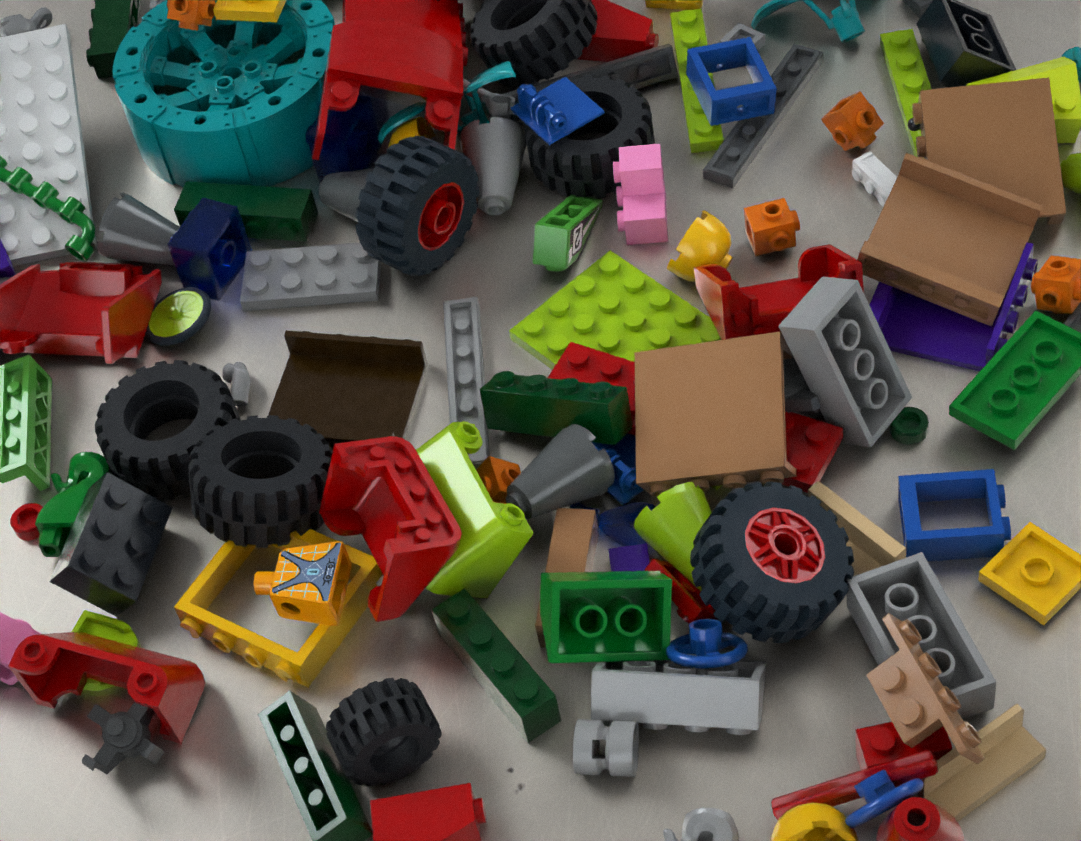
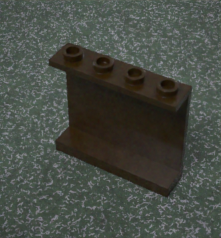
[267,330,428,449]

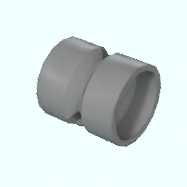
[573,719,639,777]

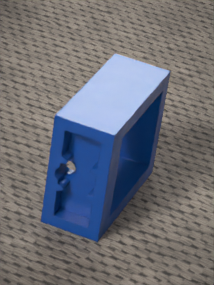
[686,37,777,126]
[898,469,1011,562]

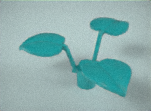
[751,0,865,43]
[378,61,516,144]

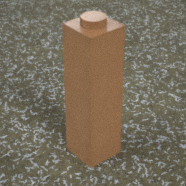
[535,508,599,648]

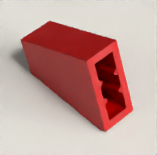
[577,0,659,62]
[370,783,487,841]

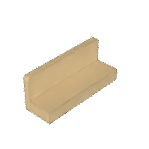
[808,481,906,576]
[918,704,1046,822]

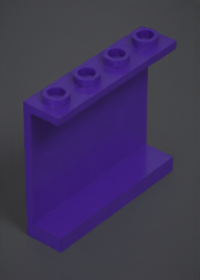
[869,242,1038,371]

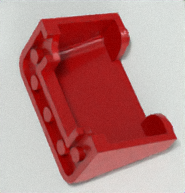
[694,244,864,340]
[319,436,462,622]
[8,632,205,744]

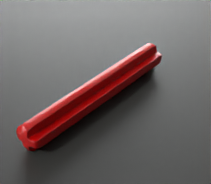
[771,749,939,820]

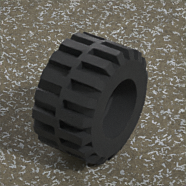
[326,678,442,786]

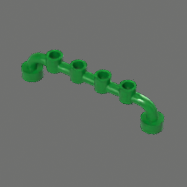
[0,156,96,262]

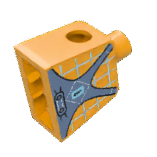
[253,541,352,626]

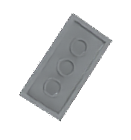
[240,242,381,311]

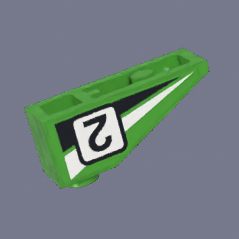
[533,195,603,271]

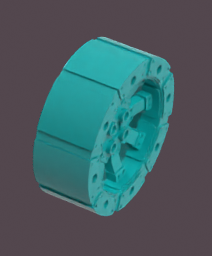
[113,0,353,187]

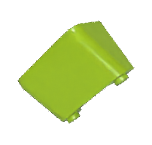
[416,421,534,598]

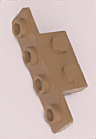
[866,613,985,764]

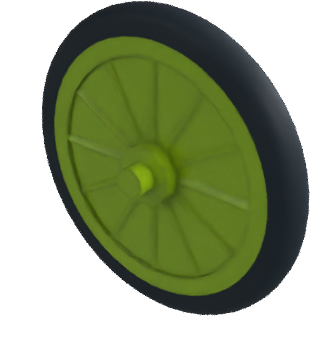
[146,287,211,346]

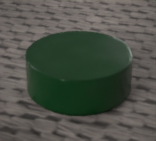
[890,407,929,445]

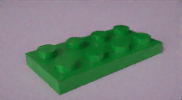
[949,310,1081,450]

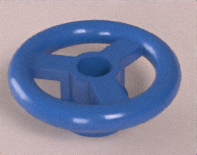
[666,619,748,669]
[845,769,924,829]

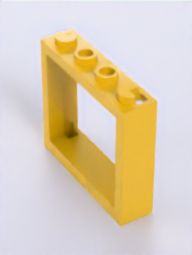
[174,529,383,688]

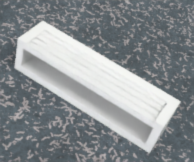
[852,151,897,206]

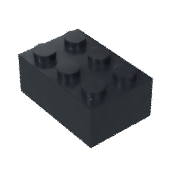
[49,472,172,617]

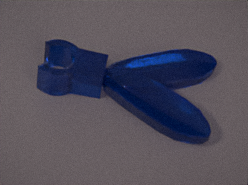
[570,502,655,547]

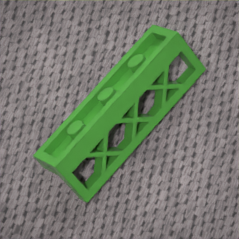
[0,355,52,491]

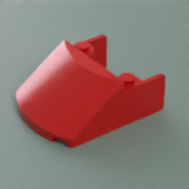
[312,19,463,160]
[0,262,162,364]

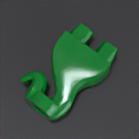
[35,452,113,557]

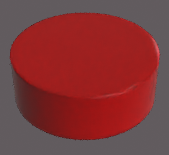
[10,503,43,541]

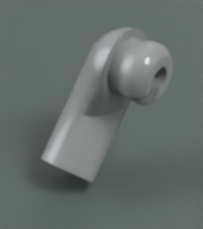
[223,362,250,406]

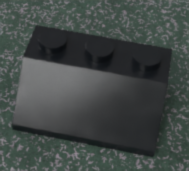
[916,0,1016,88]

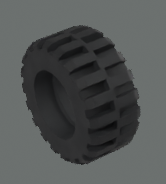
[470,0,597,87]
[524,75,655,199]
[95,360,241,500]
[188,415,333,548]

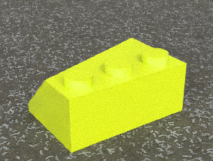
[966,56,1081,143]

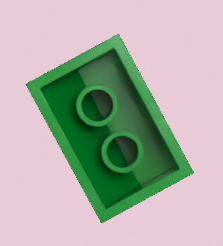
[540,571,672,663]

